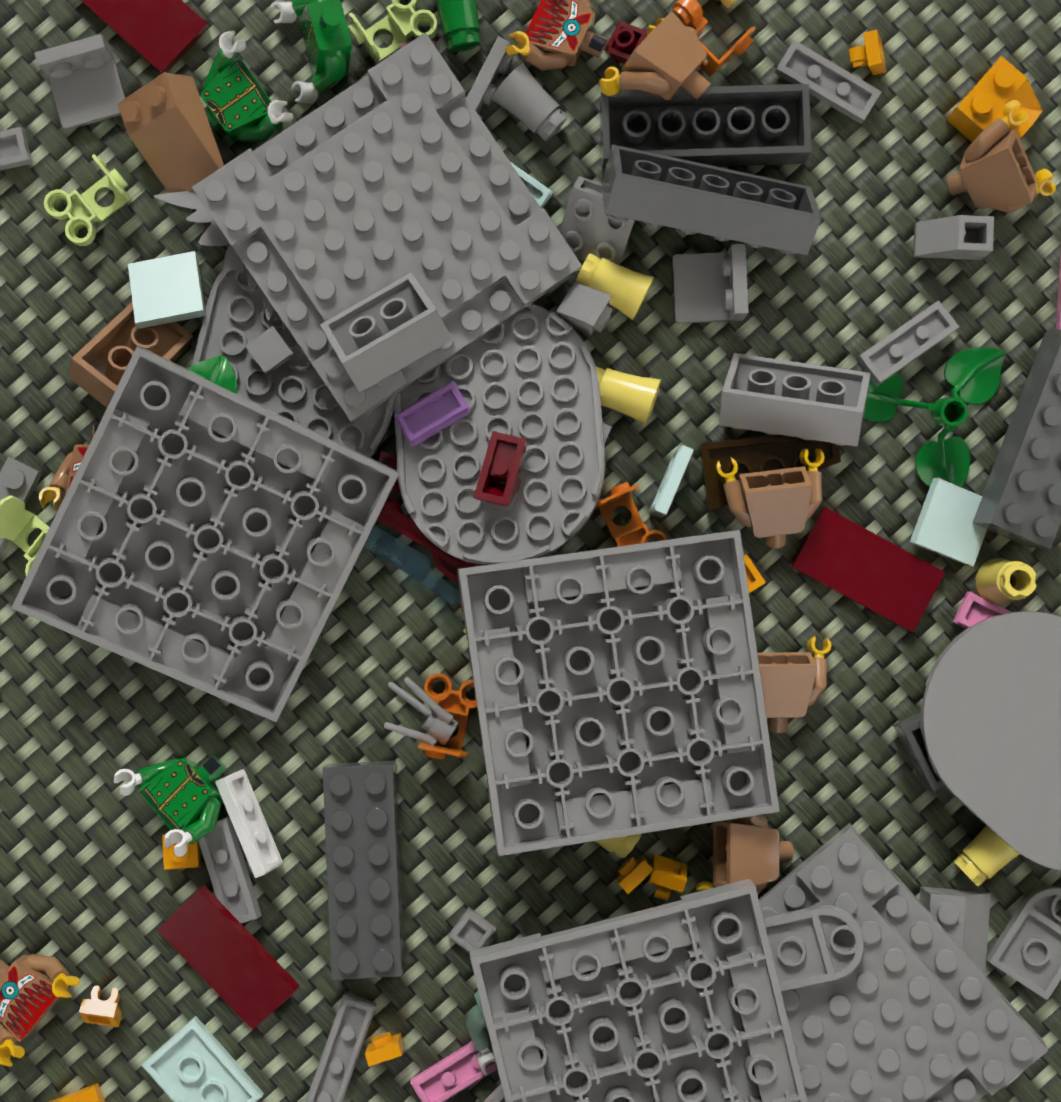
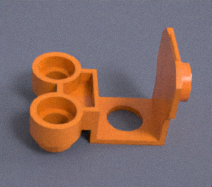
[672,0,756,78]
[595,482,668,547]
[418,673,477,759]

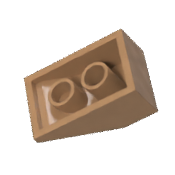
[117,72,224,193]
[69,302,194,407]

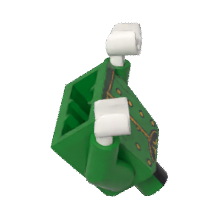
[271,0,352,104]
[200,31,294,142]
[114,755,227,857]

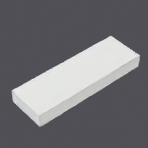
[215,769,283,878]

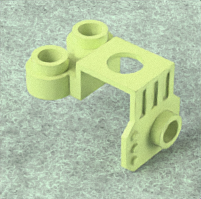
[348,0,438,64]
[44,154,132,246]
[0,496,50,576]

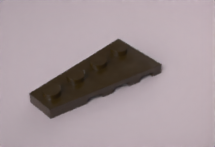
[699,435,841,512]

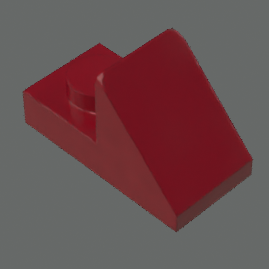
[473,431,528,507]

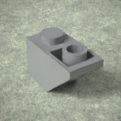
[913,215,994,260]
[556,282,613,338]

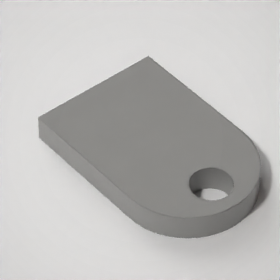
[986,886,1061,1001]
[763,905,864,992]

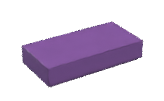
[394,380,472,447]

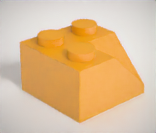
[946,56,1043,142]

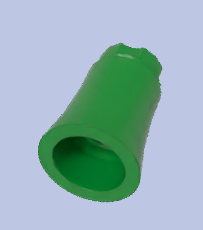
[435,0,481,52]

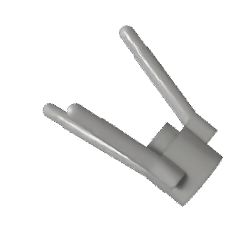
[384,677,458,746]

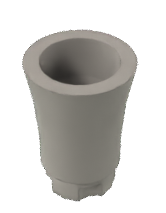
[491,63,568,141]

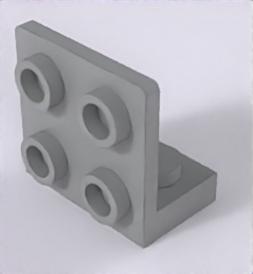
[35,34,126,130]
[559,176,635,265]
[672,244,749,323]

